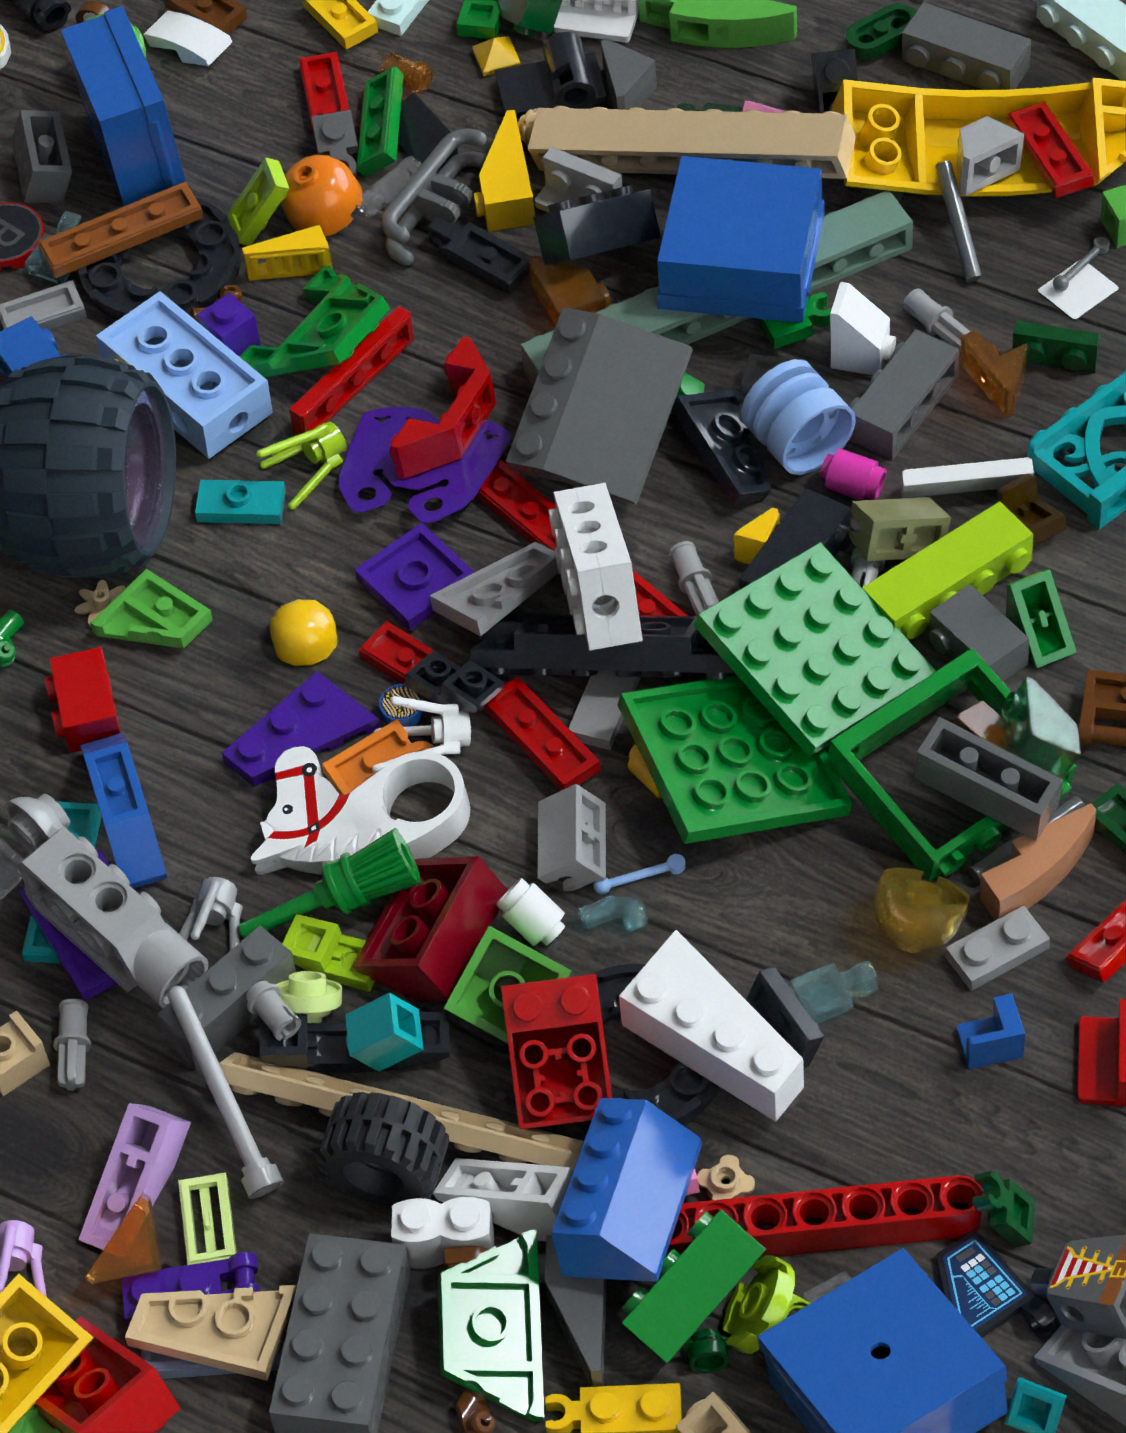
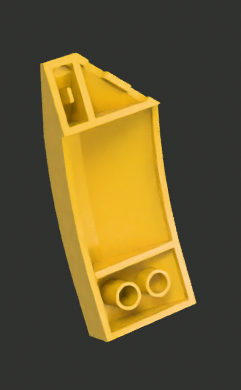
[832,78,1126,196]

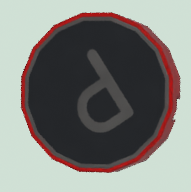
[0,202,45,271]

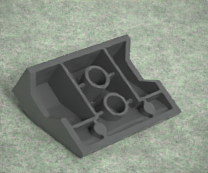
[506,307,693,505]

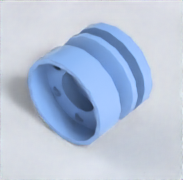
[741,359,856,475]

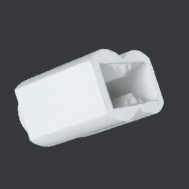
[391,1197,494,1269]

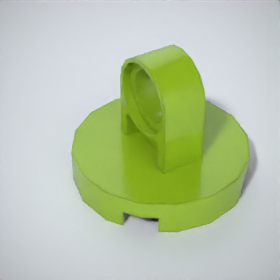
[723,1255,811,1354]

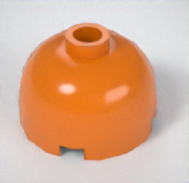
[280,155,363,237]

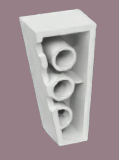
[619,930,804,1122]

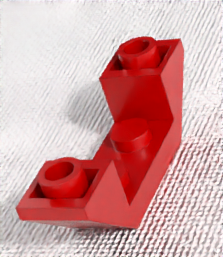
[389,336,496,479]

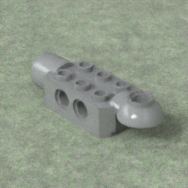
[5,793,208,1009]

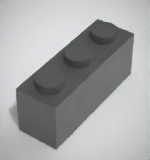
[902,2,1031,90]
[849,329,959,460]
[914,717,1063,841]
[157,925,296,1070]

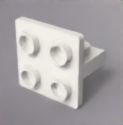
[554,0,639,43]

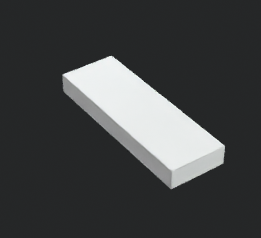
[900,457,1034,498]

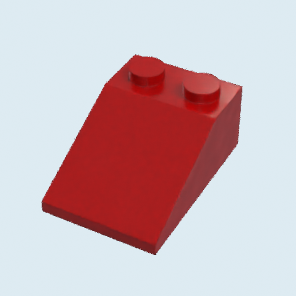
[34,1317,181,1433]

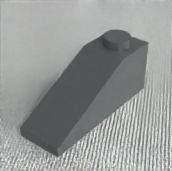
[538,1235,607,1387]

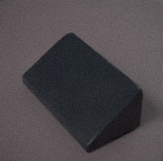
[398,93,458,168]

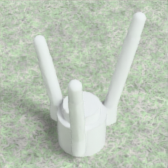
[372,696,471,773]

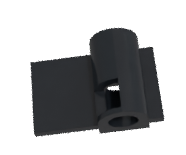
[495,32,607,118]

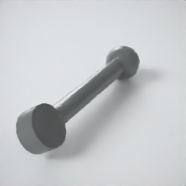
[1053,237,1110,292]

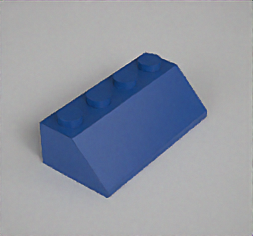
[551,1098,702,1282]

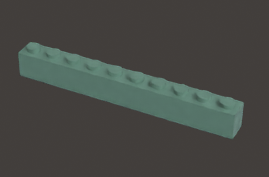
[521,190,913,386]

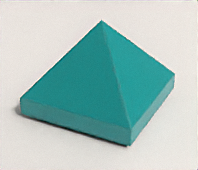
[1004,1377,1067,1433]

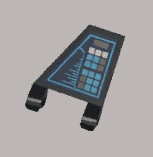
[936,1229,1056,1339]

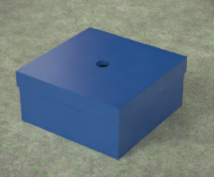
[61,6,186,207]
[657,156,825,323]
[757,1248,1008,1433]

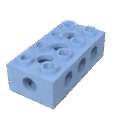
[96,291,273,459]

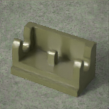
[849,497,951,561]

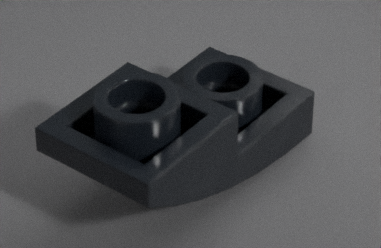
[405,650,505,712]

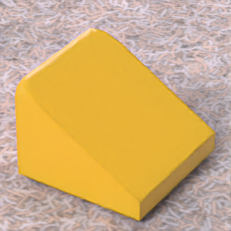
[733,508,780,564]

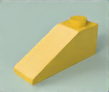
[473,110,535,232]

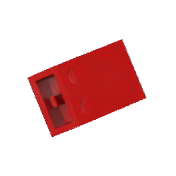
[501,974,612,1130]

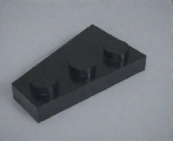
[671,389,772,505]

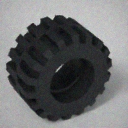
[317,1092,449,1206]

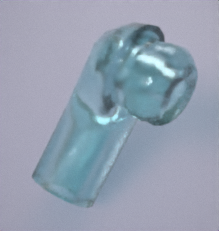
[578,896,648,931]

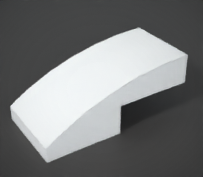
[144,11,232,66]

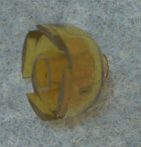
[874,867,970,953]

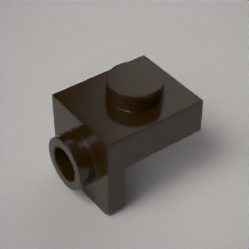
[997,474,1066,545]

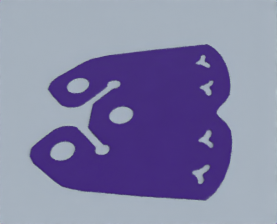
[338,407,513,523]

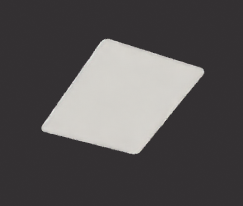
[1038,261,1119,319]

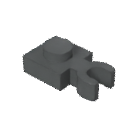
[311,110,358,178]

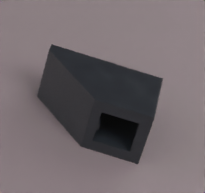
[811,49,858,114]

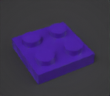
[354,523,475,631]

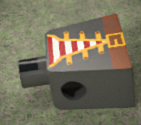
[1031,1234,1126,1339]

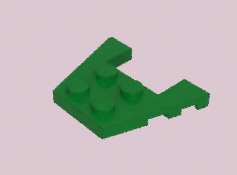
[239,265,390,378]

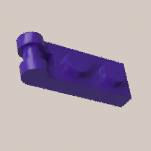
[121,1252,261,1327]

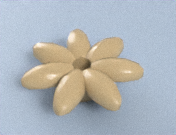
[74,580,126,627]

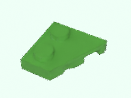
[90,569,213,649]

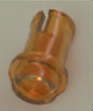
[381,52,433,92]

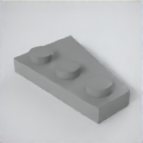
[429,542,559,636]

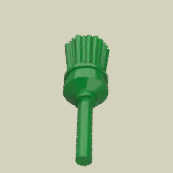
[239,828,421,938]

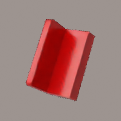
[1077,999,1126,1106]

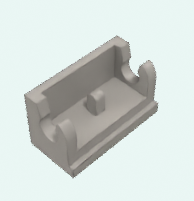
[538,784,606,891]

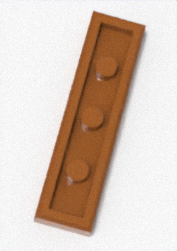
[37,181,204,278]

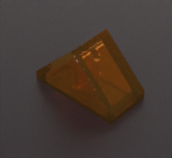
[85,1192,164,1284]

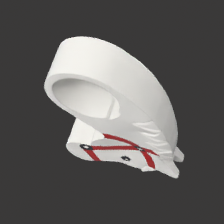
[251,746,470,875]

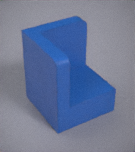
[957,993,1025,1069]

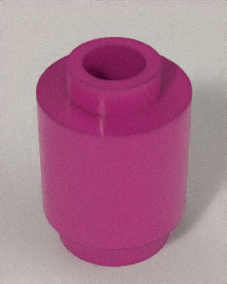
[820,448,887,501]

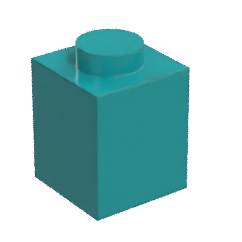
[345,993,424,1071]

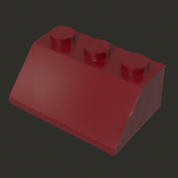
[352,856,508,1001]

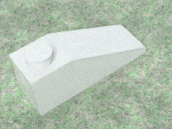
[433,1158,573,1241]

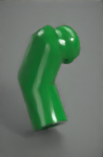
[0,609,24,667]

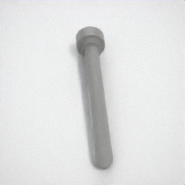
[168,986,284,1199]

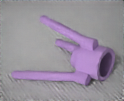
[0,1220,47,1297]

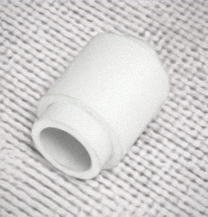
[496,878,565,946]

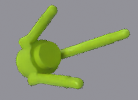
[256,421,347,510]

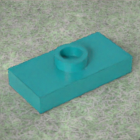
[195,480,286,524]

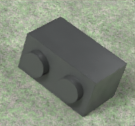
[12,110,72,204]
[928,584,1029,682]

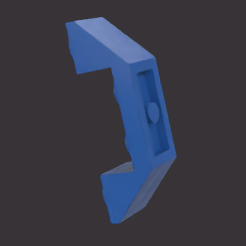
[80,733,168,889]

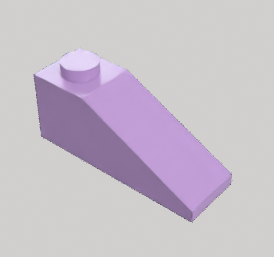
[78,1103,191,1257]

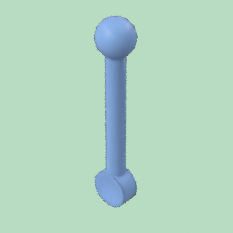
[593,854,685,895]

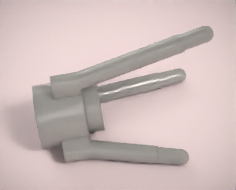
[179,877,243,951]

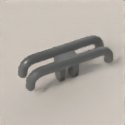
[381,128,487,266]

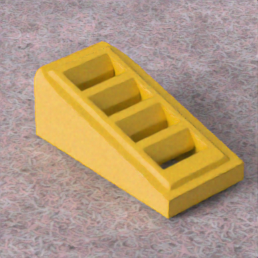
[242,225,332,281]

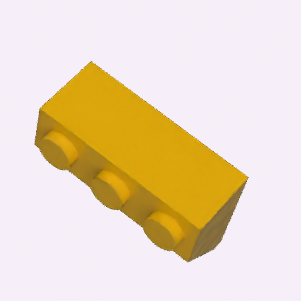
[0,1274,93,1433]

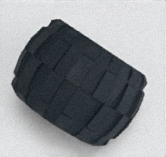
[0,355,176,578]

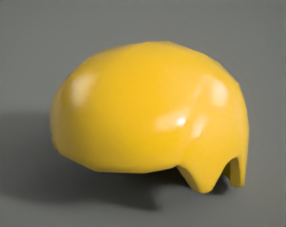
[270,599,338,666]

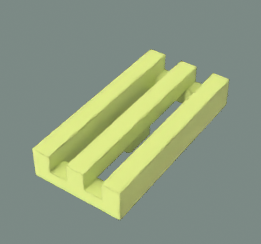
[178,1172,237,1265]

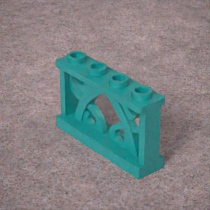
[1027,369,1126,530]

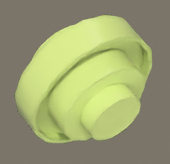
[276,971,342,1023]

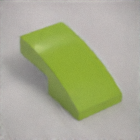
[282,914,375,992]

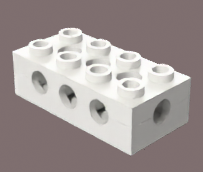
[548,483,643,651]

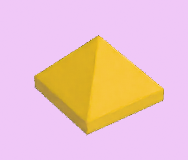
[472,36,521,77]

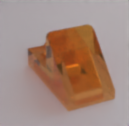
[960,329,1028,418]

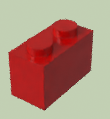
[45,647,121,753]

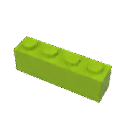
[862,502,1033,639]

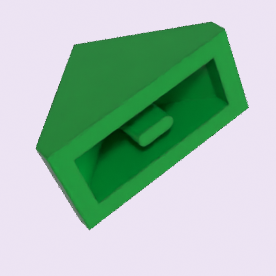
[1005,569,1077,668]

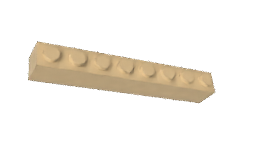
[528,106,856,179]

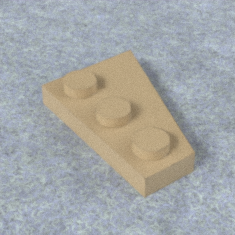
[125,1285,297,1381]

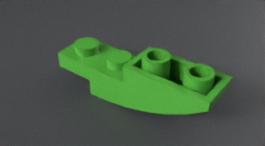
[638,0,797,48]

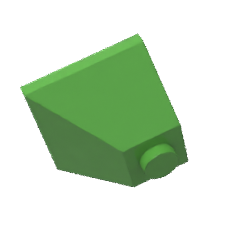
[444,926,572,1044]

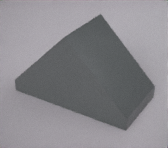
[601,40,657,110]

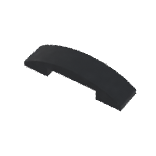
[260,1012,450,1073]

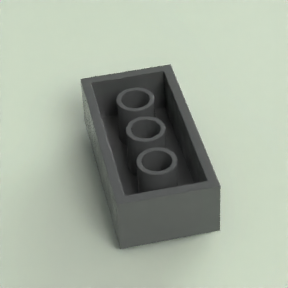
[269,1233,411,1433]

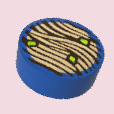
[379,684,424,727]

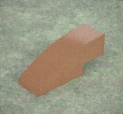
[980,803,1096,921]

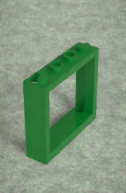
[826,648,1077,882]

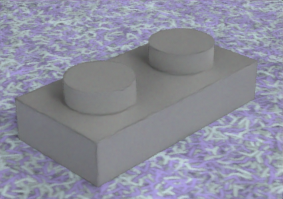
[945,905,1050,991]

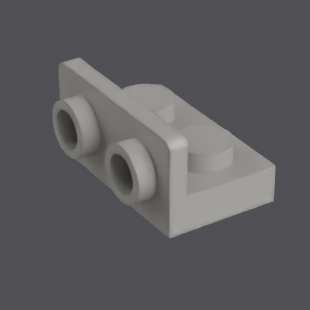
[535,147,622,213]

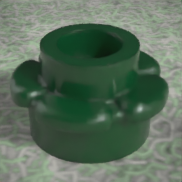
[683,1329,732,1373]

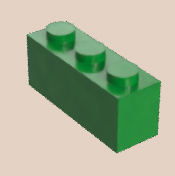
[621,1210,766,1363]

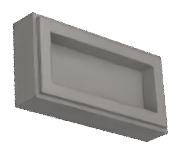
[0,280,87,330]

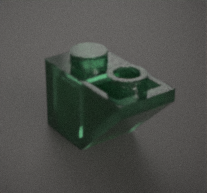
[1002,677,1081,779]

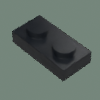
[746,967,824,1068]

